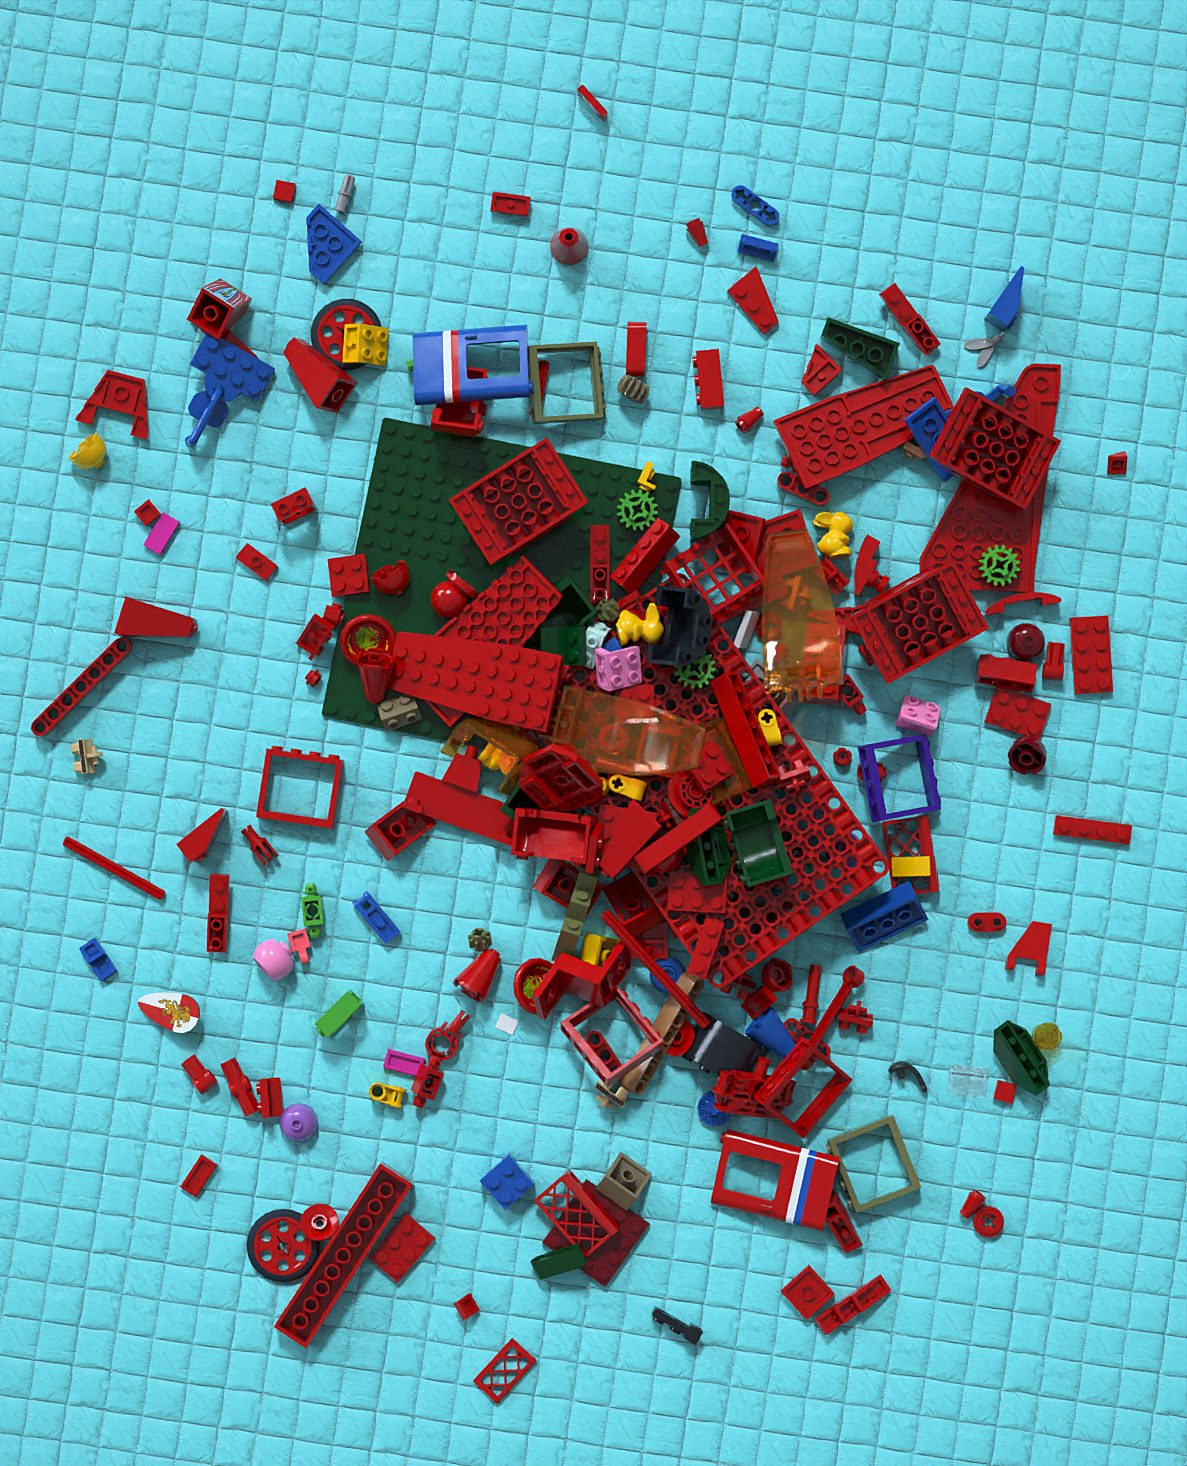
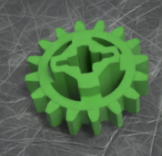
[617,489,658,531]
[978,545,1020,587]
[674,650,716,690]

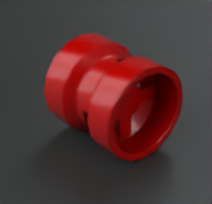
[865,569,890,594]

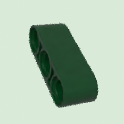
[530,1243,587,1280]

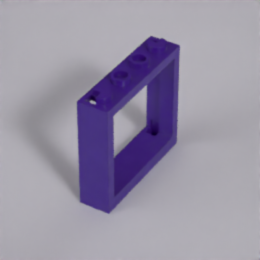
[858,734,941,822]

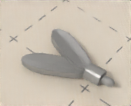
[964,334,1005,368]

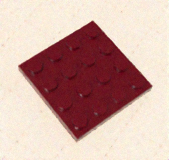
[542,1178,650,1287]

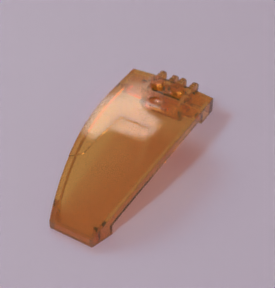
[762,529,844,703]
[539,686,706,776]

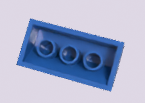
[840,881,929,952]

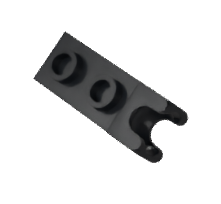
[651,1306,703,1345]

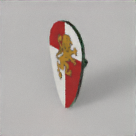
[138,992,200,1033]

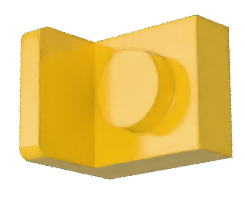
[637,461,657,493]

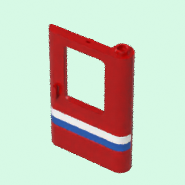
[711,1129,840,1232]

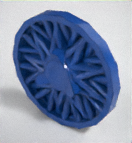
[650,957,685,993]
[697,1091,733,1126]

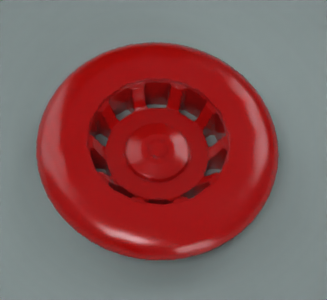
[668,767,719,818]

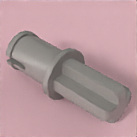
[334,175,355,214]

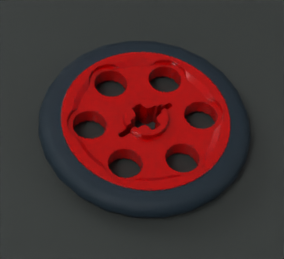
[311,299,382,370]
[247,1209,320,1282]

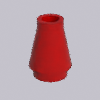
[686,218,709,247]
[735,407,764,433]
[960,1189,986,1219]

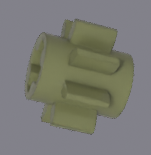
[596,598,620,622]
[468,928,492,952]

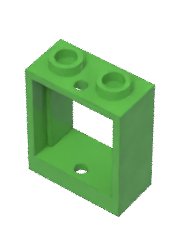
[315,989,364,1037]

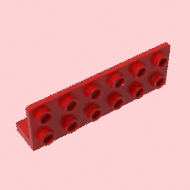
[402,771,514,846]

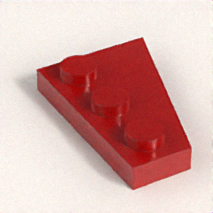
[727,266,779,335]

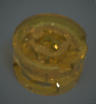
[1032,1023,1062,1050]

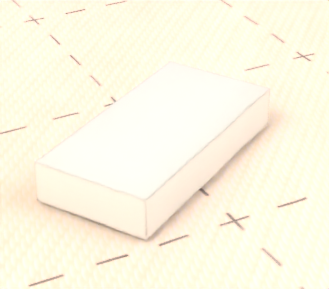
[734,610,760,649]

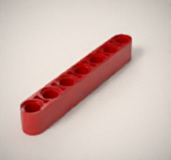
[31,637,133,737]

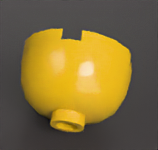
[69,432,107,469]

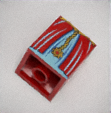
[187,278,252,340]

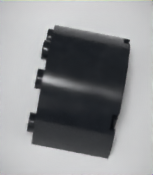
[646,586,712,666]
[682,1011,769,1079]

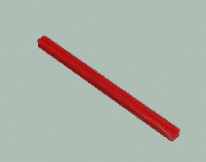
[601,910,710,1029]

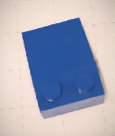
[984,266,1024,332]

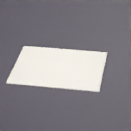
[495,1013,519,1035]

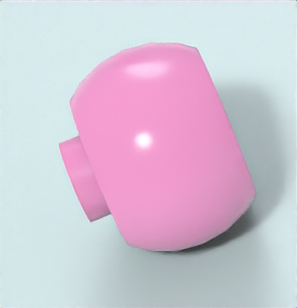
[253,939,294,981]

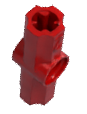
[220,1057,258,1117]

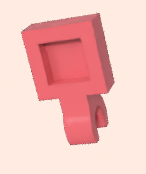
[287,928,311,964]

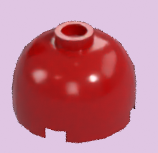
[371,560,410,596]

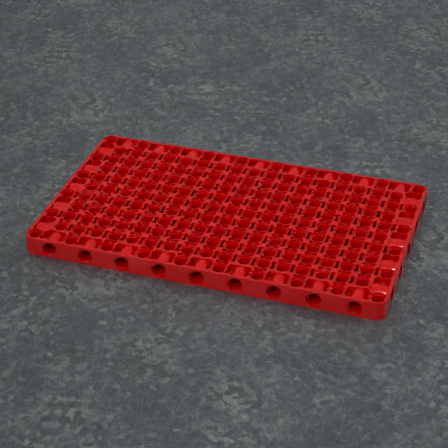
[536,573,889,988]

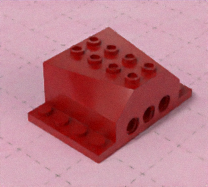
[929,387,1061,510]
[449,437,589,565]
[850,560,989,684]

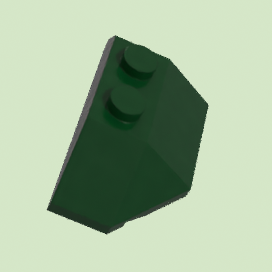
[686,807,731,886]
[993,1020,1050,1096]

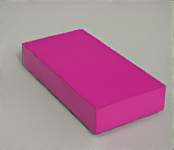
[143,512,180,555]
[383,1049,425,1076]

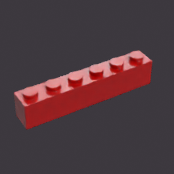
[710,671,781,788]

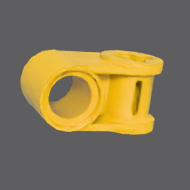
[758,709,782,747]
[609,775,647,802]
[369,1082,407,1108]

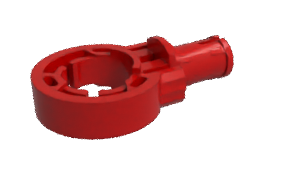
[425,1010,471,1060]

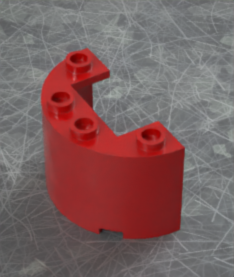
[431,367,489,438]

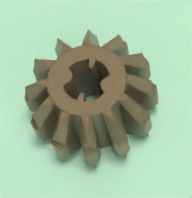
[617,375,650,404]

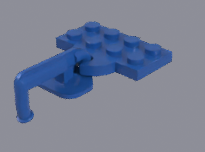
[185,332,275,446]
[904,384,1016,482]

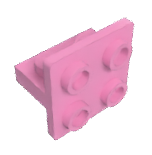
[895,695,941,737]

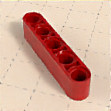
[633,803,723,875]

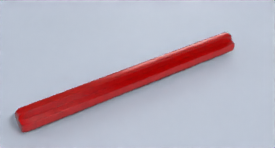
[62,837,166,900]

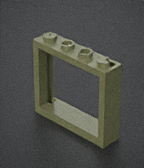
[528,342,606,424]
[826,1114,921,1213]

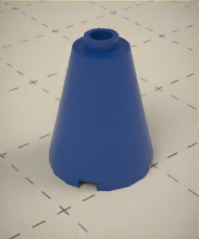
[745,1006,796,1060]

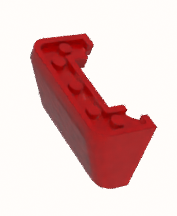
[511,808,598,867]

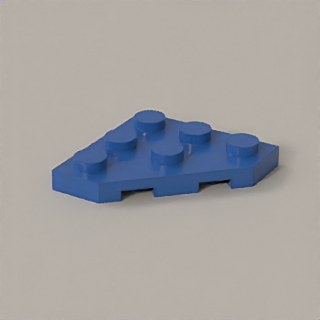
[306,204,362,285]

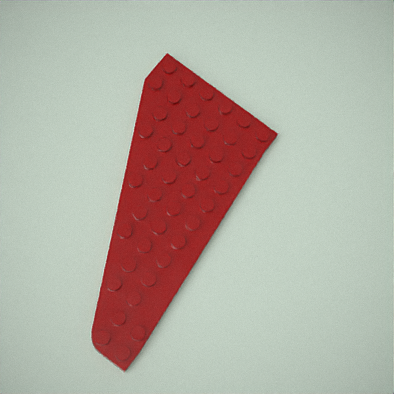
[919,363,1061,592]

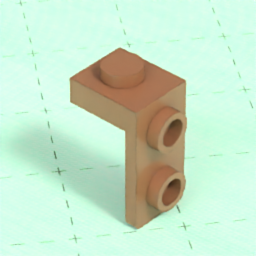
[902,441,927,461]

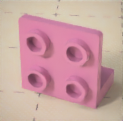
[594,646,642,691]

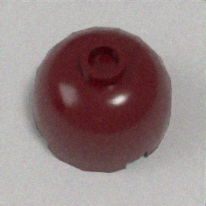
[1006,623,1045,661]
[1008,736,1047,775]

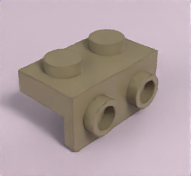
[377,694,422,731]

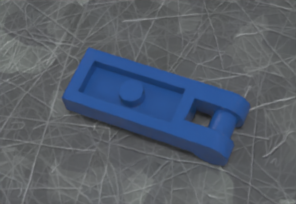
[352,891,401,944]

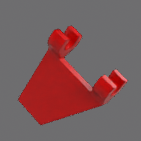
[1005,921,1052,976]

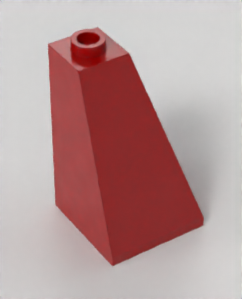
[283,337,358,413]
[114,596,198,638]
[599,799,663,879]

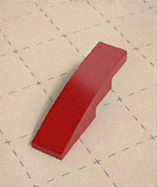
[814,1274,891,1335]

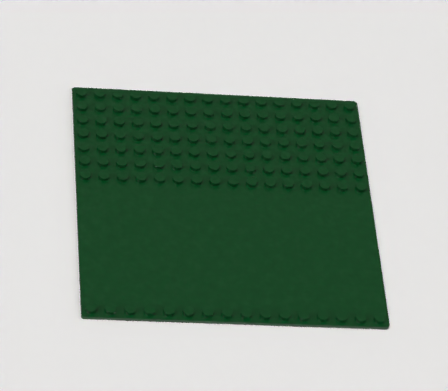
[322,418,681,774]

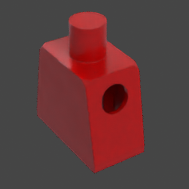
[442,745,482,793]

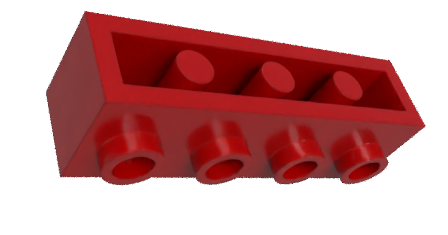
[610,518,681,594]

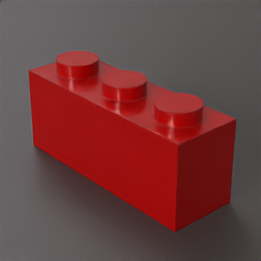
[692,349,724,410]
[975,654,1037,693]
[687,917,725,980]

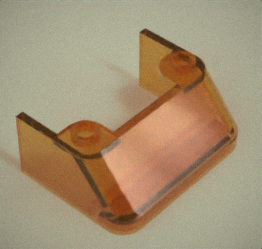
[440,714,538,795]
[673,717,754,806]

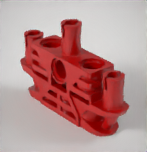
[712,1057,797,1119]

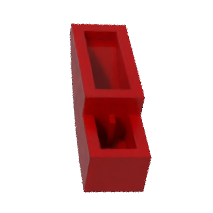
[853,534,880,597]

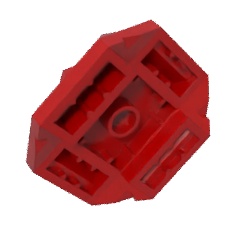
[519,744,603,811]

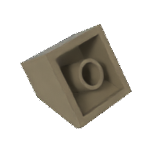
[596,1152,652,1211]

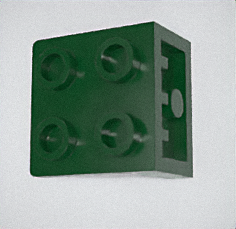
[540,627,586,666]

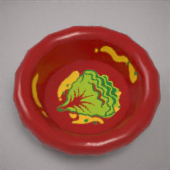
[339,614,396,667]
[513,958,559,1015]

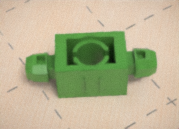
[301,883,325,938]

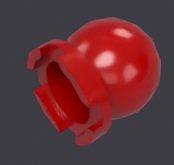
[431,569,479,618]

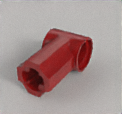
[1042,642,1065,681]
[181,1054,218,1095]

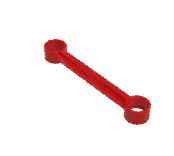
[800,965,865,1070]

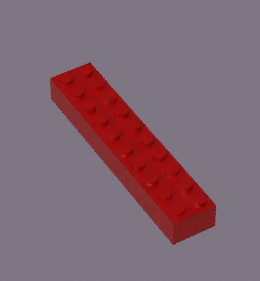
[274,1162,414,1348]

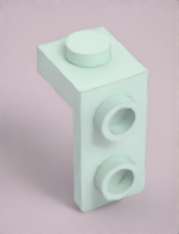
[584,622,611,669]

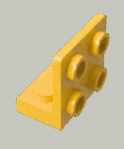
[343,323,388,366]

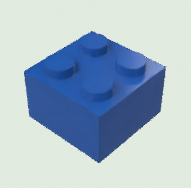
[480,1153,535,1210]

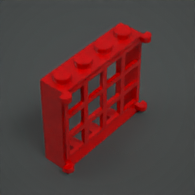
[660,522,766,620]

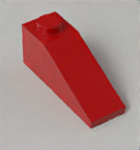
[826,1189,863,1253]

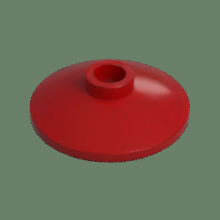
[666,1020,695,1056]
[300,1204,339,1241]

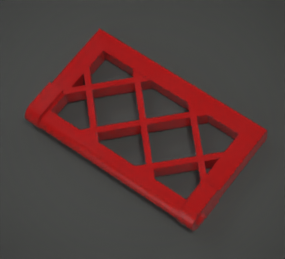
[473,1338,537,1404]

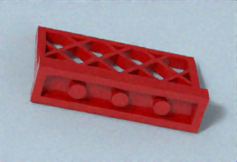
[882,815,940,894]
[534,1169,621,1257]

